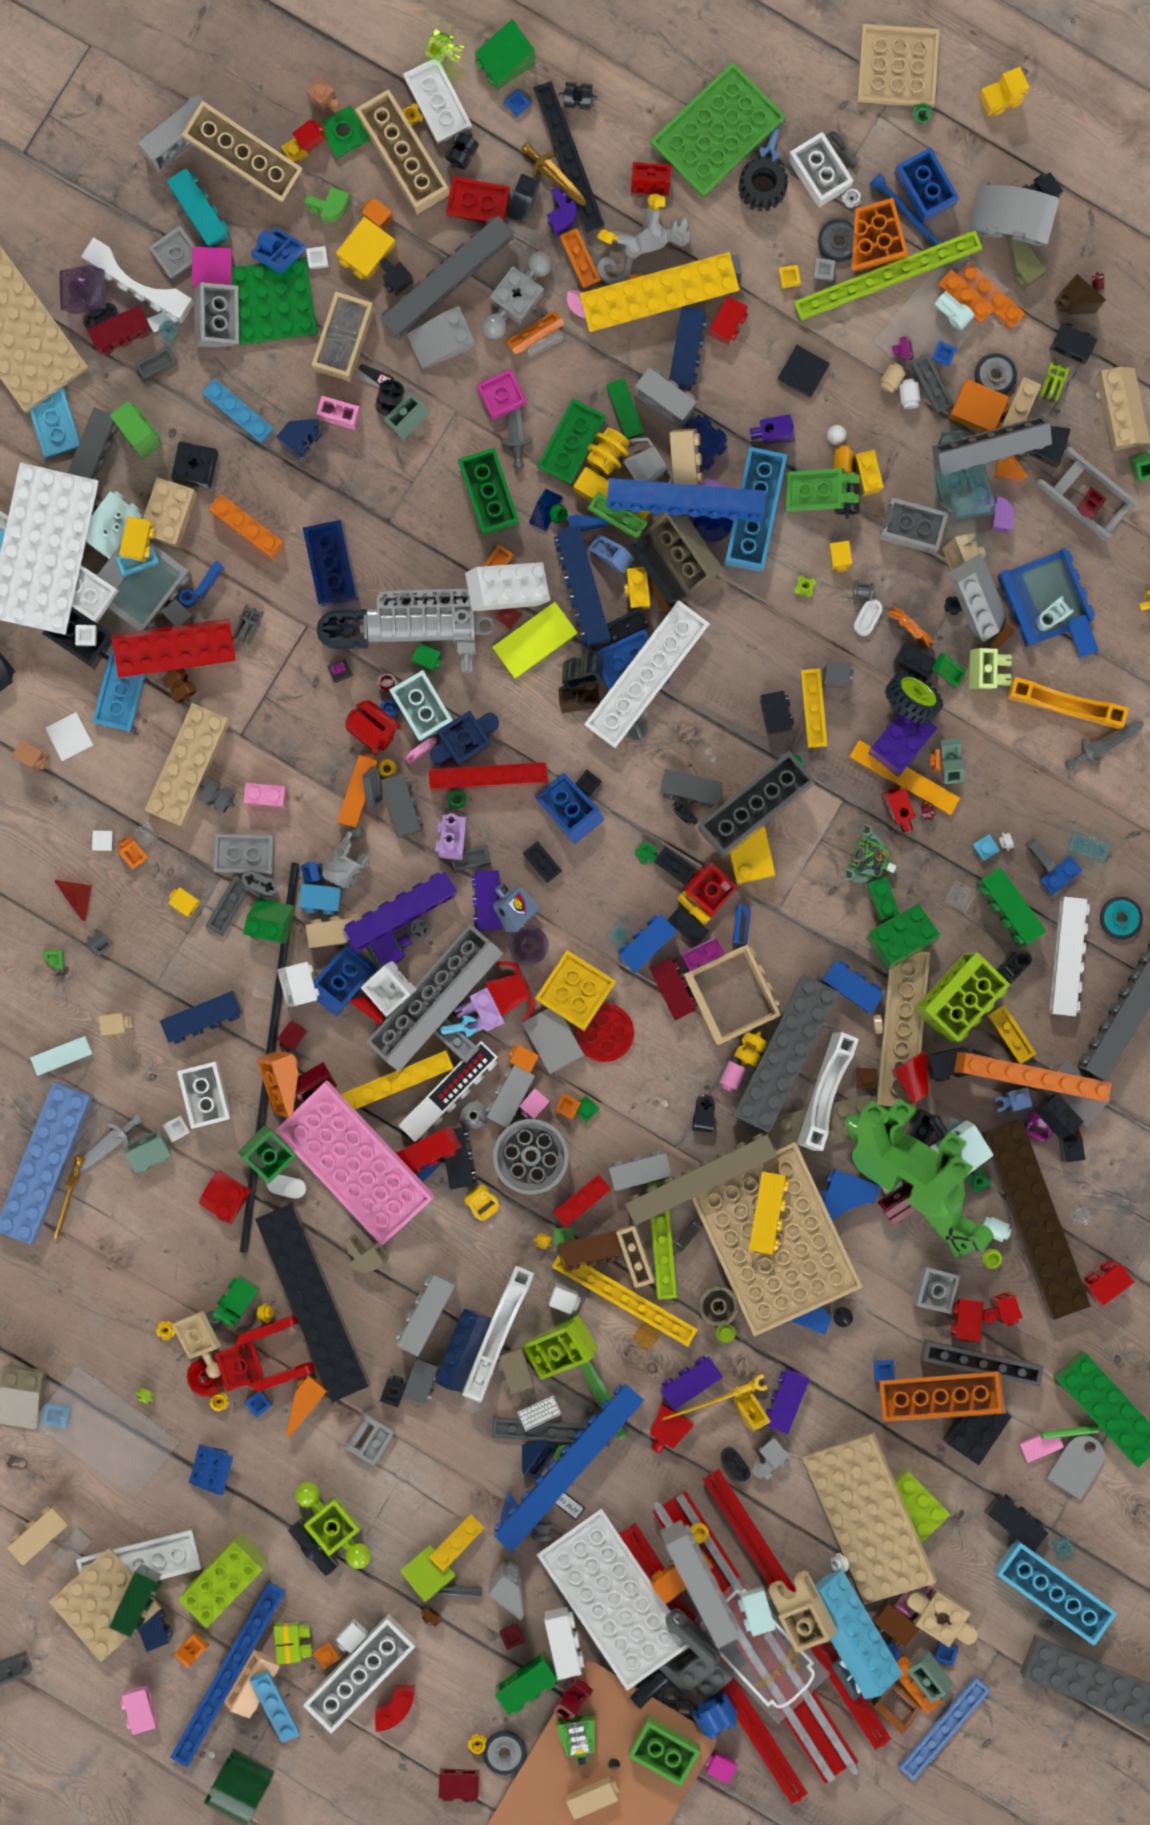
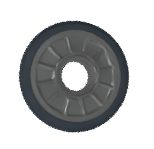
[818,220,854,262]

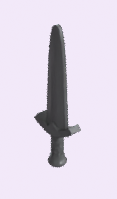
[501,408,532,470]
[1065,721,1144,770]

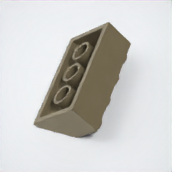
[644,513,724,596]

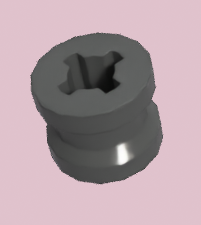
[410,919,430,939]
[531,1521,552,1541]

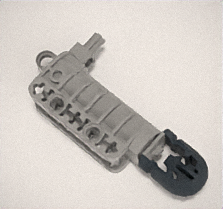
[317,589,494,673]

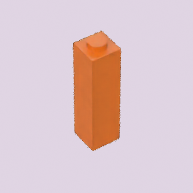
[337,753,379,828]

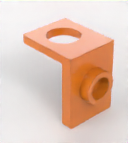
[929,749,941,771]

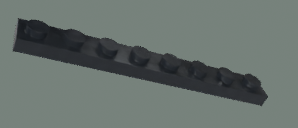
[533,81,605,233]

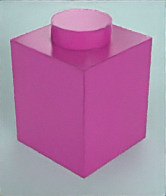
[705,1750,737,1784]

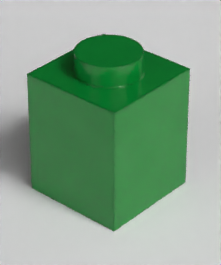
[411,643,443,673]

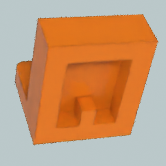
[116,835,148,869]

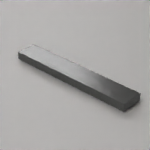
[492,1416,610,1447]

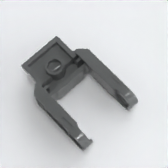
[659,1609,735,1698]

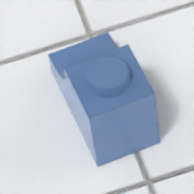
[587,534,635,574]

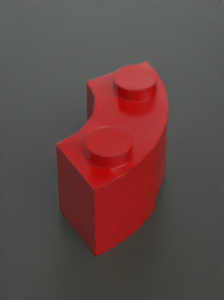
[375,1684,415,1732]

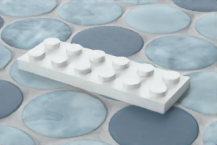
[76,1529,202,1580]

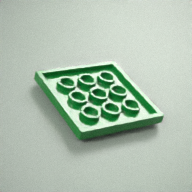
[231,257,318,345]

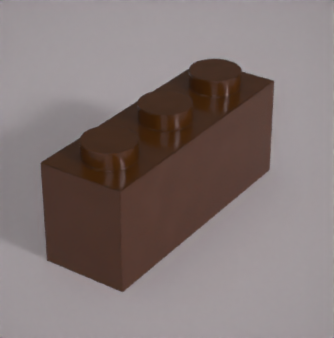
[557,1231,622,1271]

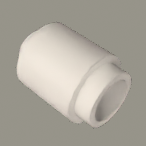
[899,379,920,409]

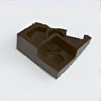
[558,683,600,713]

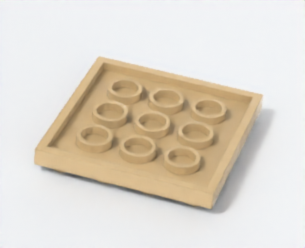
[857,24,940,108]
[49,1547,162,1662]

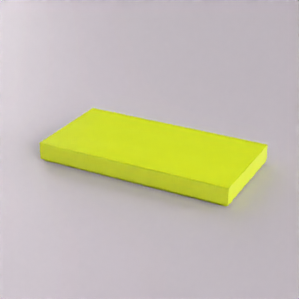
[492,602,578,679]

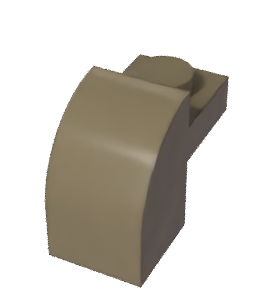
[344,1234,390,1272]

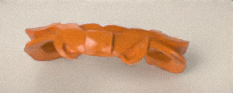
[887,605,935,650]

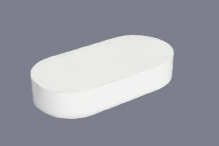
[853,599,882,636]
[267,1174,306,1199]

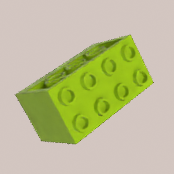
[913,952,1010,1042]
[178,1533,268,1628]

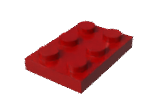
[446,176,510,223]

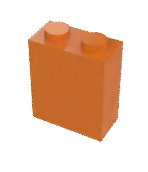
[949,379,1010,433]

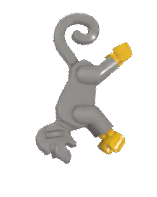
[597,194,691,285]

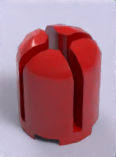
[345,699,402,755]

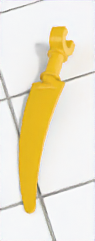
[662,1374,768,1420]

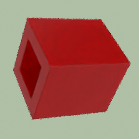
[292,119,327,152]

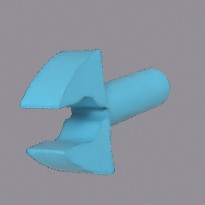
[441,1016,479,1037]

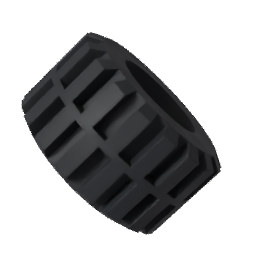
[738,156,788,211]

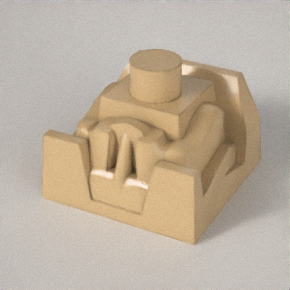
[942,534,986,571]

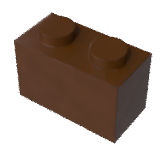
[872,1600,920,1647]

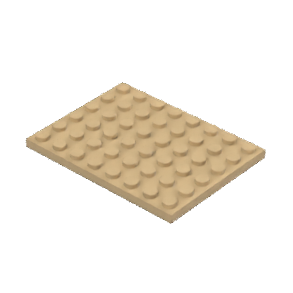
[692,1142,863,1336]

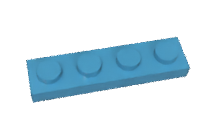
[202,378,274,444]
[250,1669,300,1743]

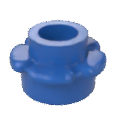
[178,589,197,608]

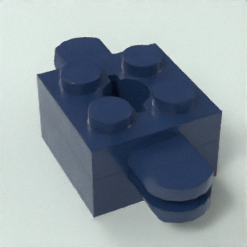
[430,710,499,766]

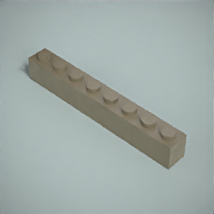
[625,1133,778,1226]

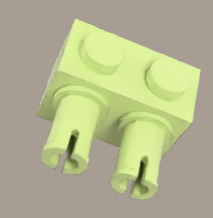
[969,648,1012,690]

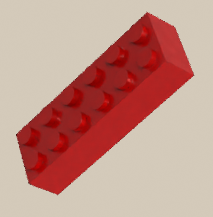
[112,618,236,678]

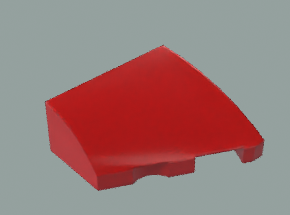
[892,1051,929,1104]

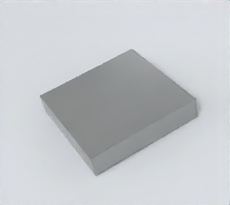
[148,226,195,281]

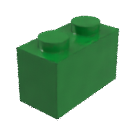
[866,877,900,921]

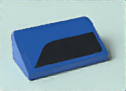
[732,904,751,945]

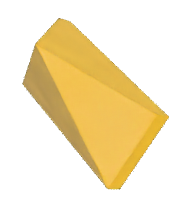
[734,1391,770,1431]

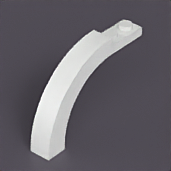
[462,1266,534,1403]

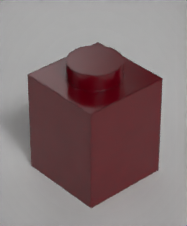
[277,1020,308,1051]

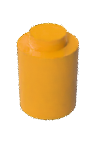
[833,446,854,473]

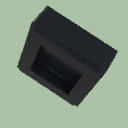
[575,769,602,797]

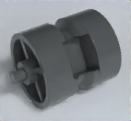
[199,778,236,814]

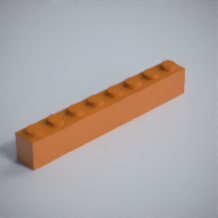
[954,1052,1112,1102]

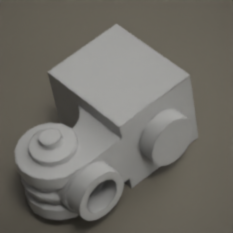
[752,1435,790,1481]

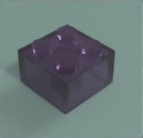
[59,265,106,314]

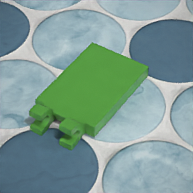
[786,468,860,512]

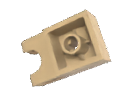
[769,1571,838,1653]

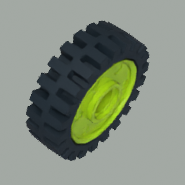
[885,671,943,724]

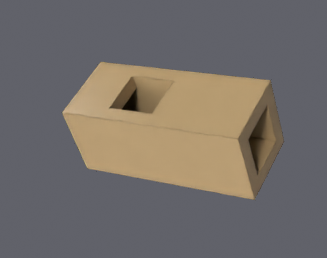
[566,1776,620,1820]

